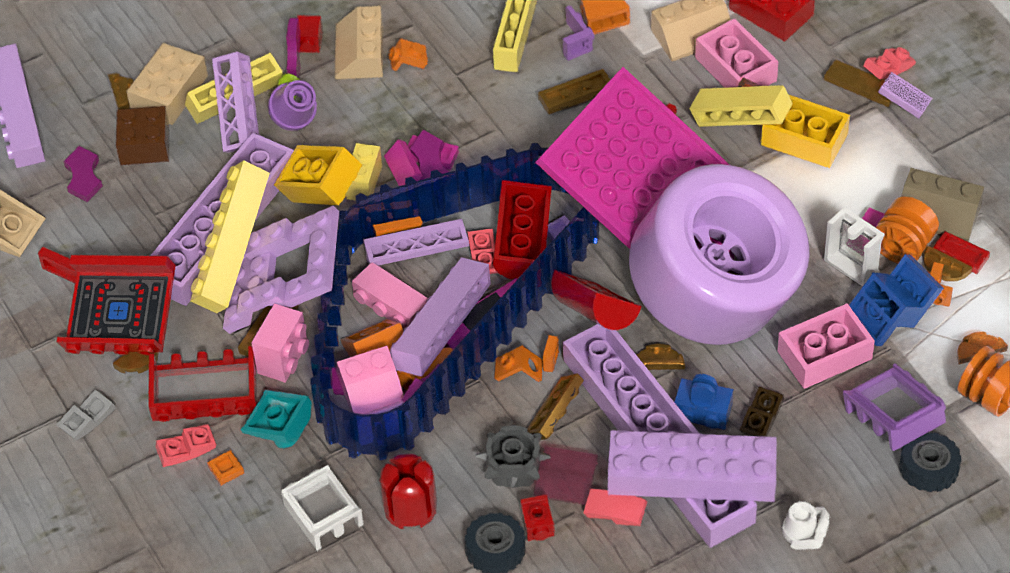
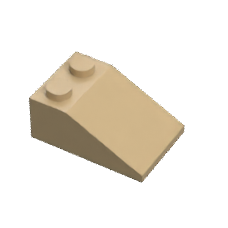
[0,190,46,257]

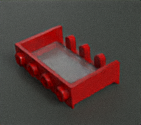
[149,346,257,422]

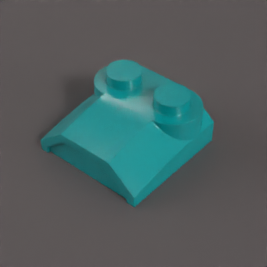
[241,390,312,448]

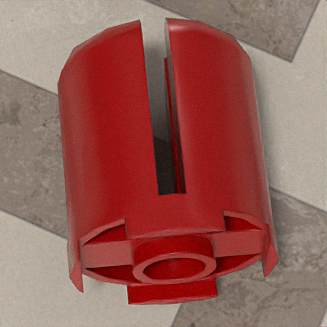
[379,453,437,529]

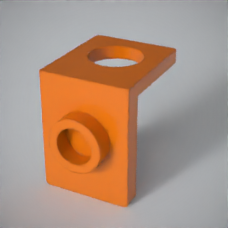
[495,346,543,382]

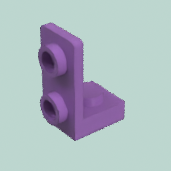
[563,5,594,61]

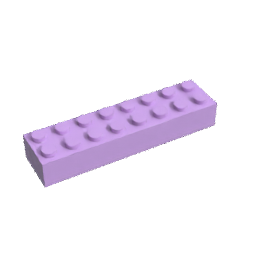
[150,133,294,306]

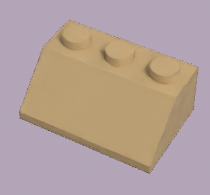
[651,0,731,62]
[335,6,383,79]

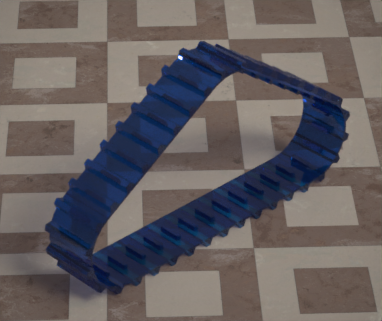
[310,143,600,460]

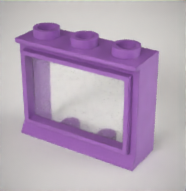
[843,363,946,451]

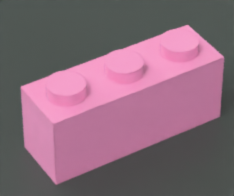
[352,262,428,329]

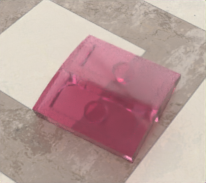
[534,446,598,506]

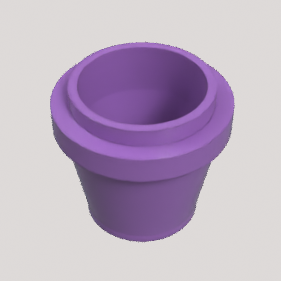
[268,80,317,131]

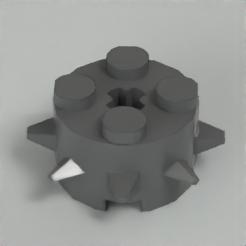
[476,425,550,488]

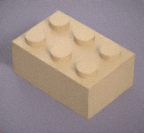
[127,43,208,125]

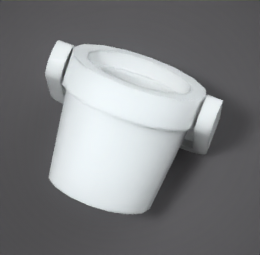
[782,502,830,550]

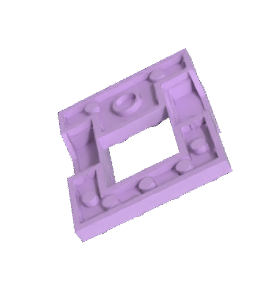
[223,206,339,334]

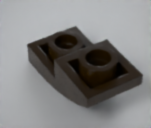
[739,386,784,437]

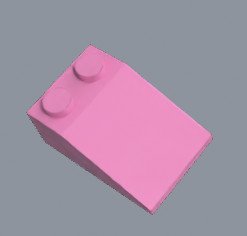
[336,346,412,427]

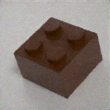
[116,106,169,165]

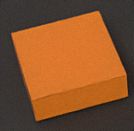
[543,335,559,372]
[207,450,244,486]

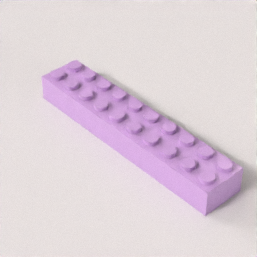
[563,324,757,548]

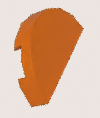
[373,216,423,237]

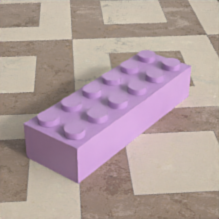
[608,430,776,502]

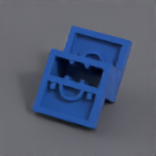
[849,254,944,346]

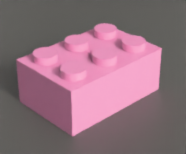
[695,18,778,88]
[777,304,875,389]

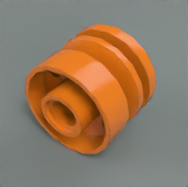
[875,196,939,264]
[958,346,1010,417]

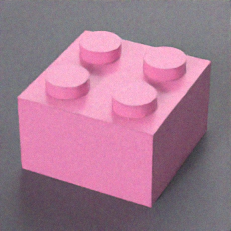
[252,303,309,383]

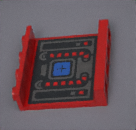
[56,255,176,356]

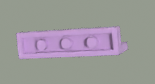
[212,52,259,153]
[363,219,469,266]

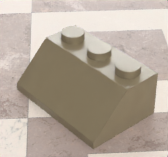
[901,168,984,242]

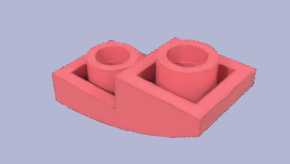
[863,47,917,79]
[468,228,498,274]
[155,424,216,467]
[583,489,647,526]

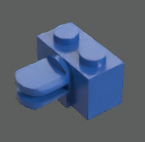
[674,374,733,430]

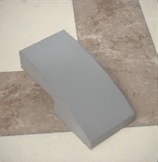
[56,390,116,440]

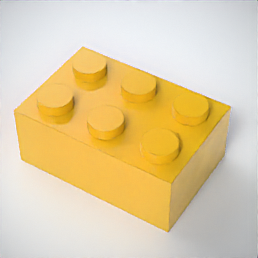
[761,94,850,168]
[274,145,362,206]

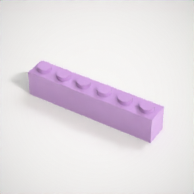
[0,44,45,168]
[390,257,491,377]

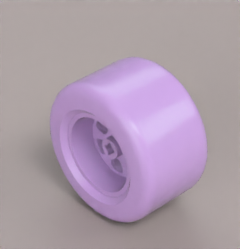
[629,164,809,345]

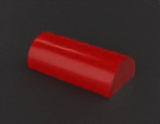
[493,180,552,281]
[551,270,642,330]

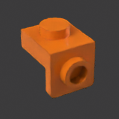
[389,38,428,71]
[927,262,953,307]

